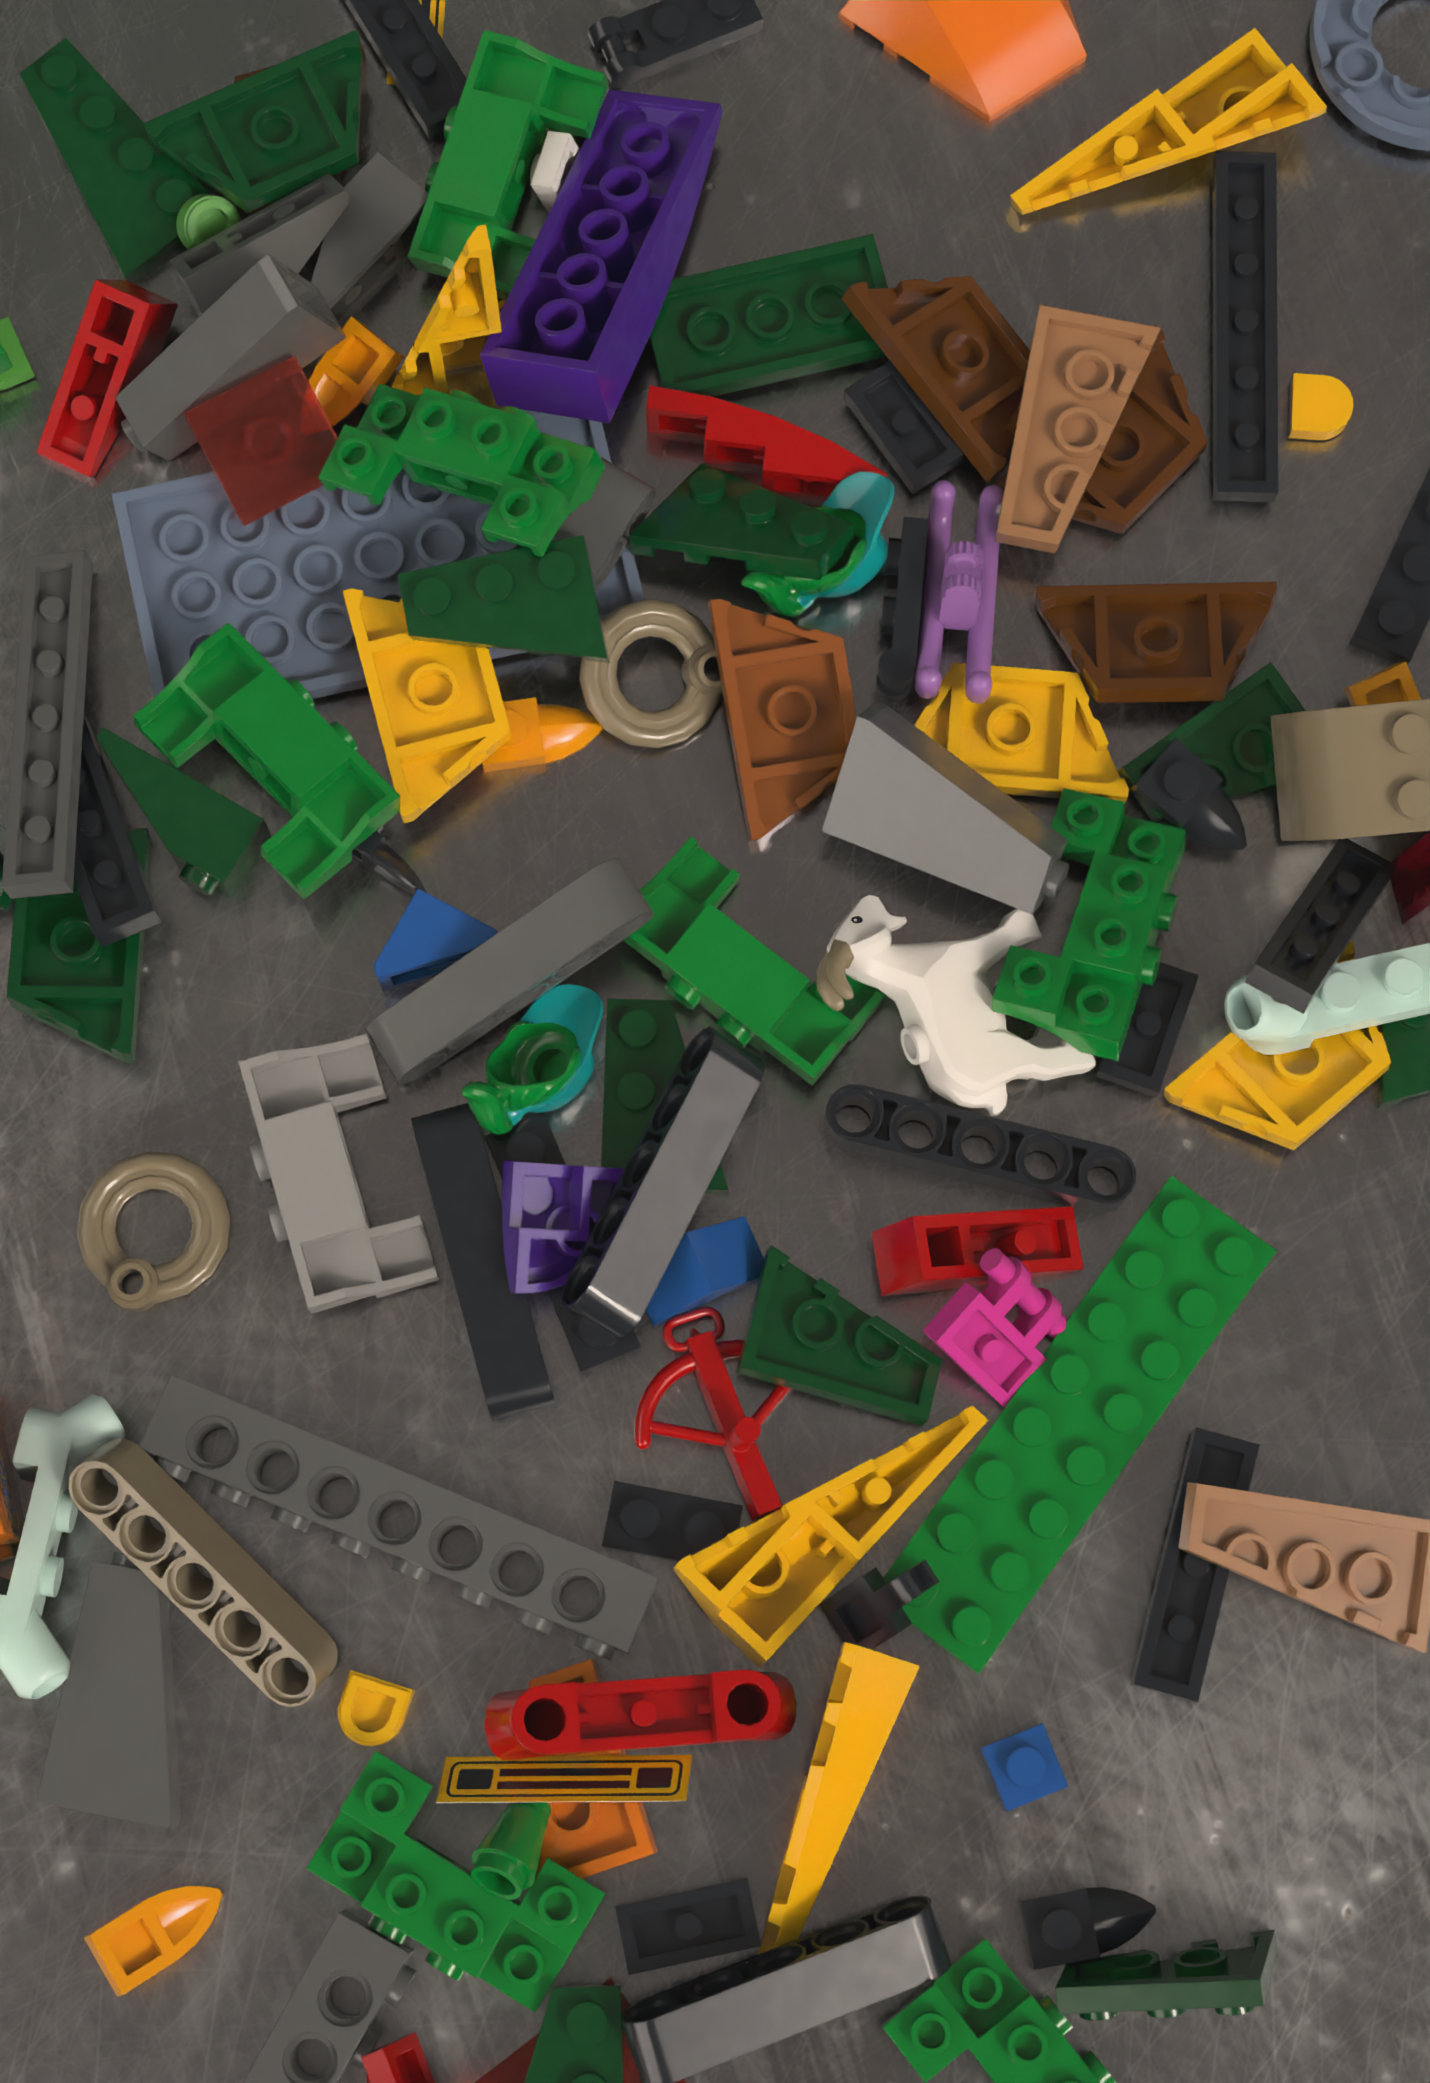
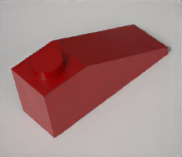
[36,279,178,477]
[871,1206,1084,1296]

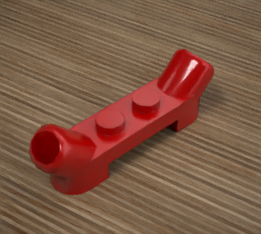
[484,1670,797,1760]

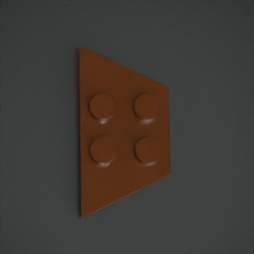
[842,276,1030,483]
[995,324,1208,534]
[1036,582,1277,703]

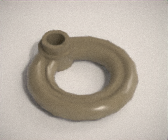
[579,599,723,749]
[77,1151,231,1312]

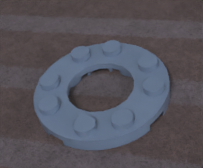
[1309,0,1430,151]

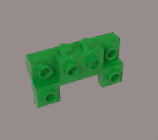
[408,30,609,300]
[318,384,605,558]
[133,622,400,899]
[992,788,1186,1061]
[623,836,887,1086]
[306,1750,606,2013]
[881,1936,1116,2083]

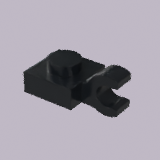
[819,1559,940,1650]

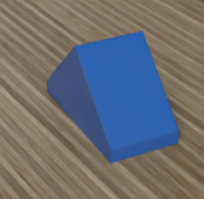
[373,888,498,992]
[646,1216,764,1328]

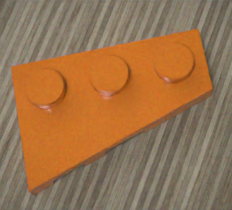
[528,1658,658,1890]

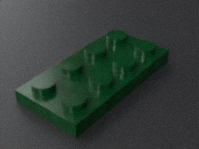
[649,234,888,397]

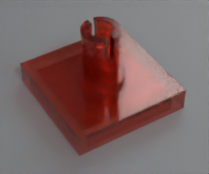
[182,356,338,526]

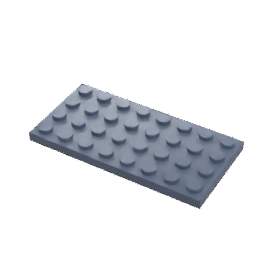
[112,409,644,699]

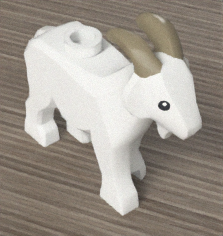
[816,895,1096,1116]

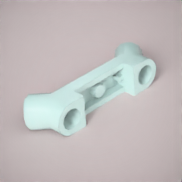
[1224,943,1430,1055]
[0,1394,126,1700]

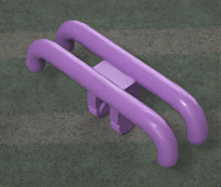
[915,480,1004,704]

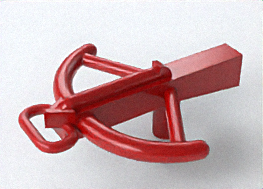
[634,1306,791,1521]

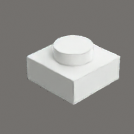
[530,131,580,214]

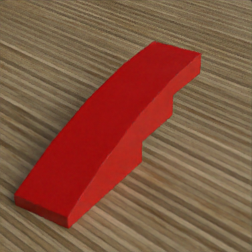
[646,385,887,501]

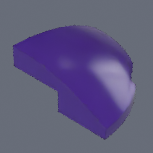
[502,1161,624,1294]

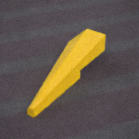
[1010,28,1327,215]
[391,224,502,396]
[673,1405,988,1668]
[758,1642,920,1954]

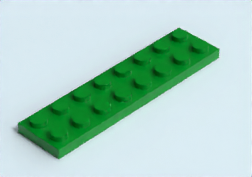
[883,1175,1277,1674]

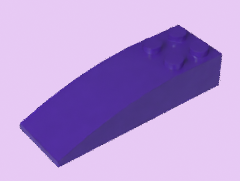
[480,90,722,423]

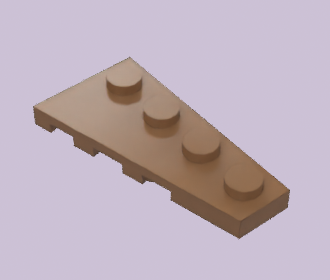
[994,305,1161,553]
[1178,1482,1430,1654]

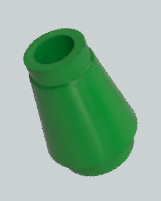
[471,1802,551,1900]

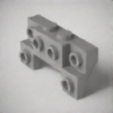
[238,1034,439,1314]

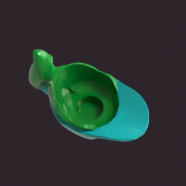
[741,472,894,618]
[461,984,604,1135]

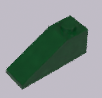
[96,727,272,899]

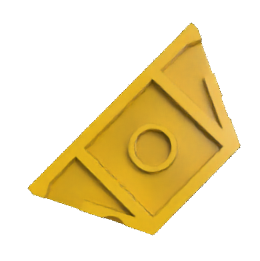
[343,588,512,823]
[914,662,1129,803]
[1163,940,1391,1150]

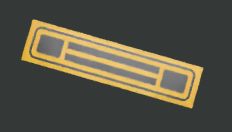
[436,1755,692,1803]

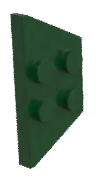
[143,30,362,213]
[6,828,151,1063]

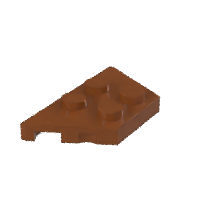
[707,599,857,841]

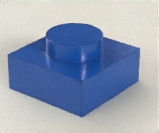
[980,1723,1068,1811]

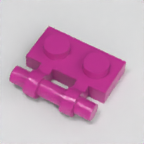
[923,1248,1068,1408]

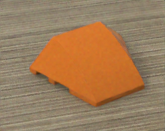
[838,0,1087,122]

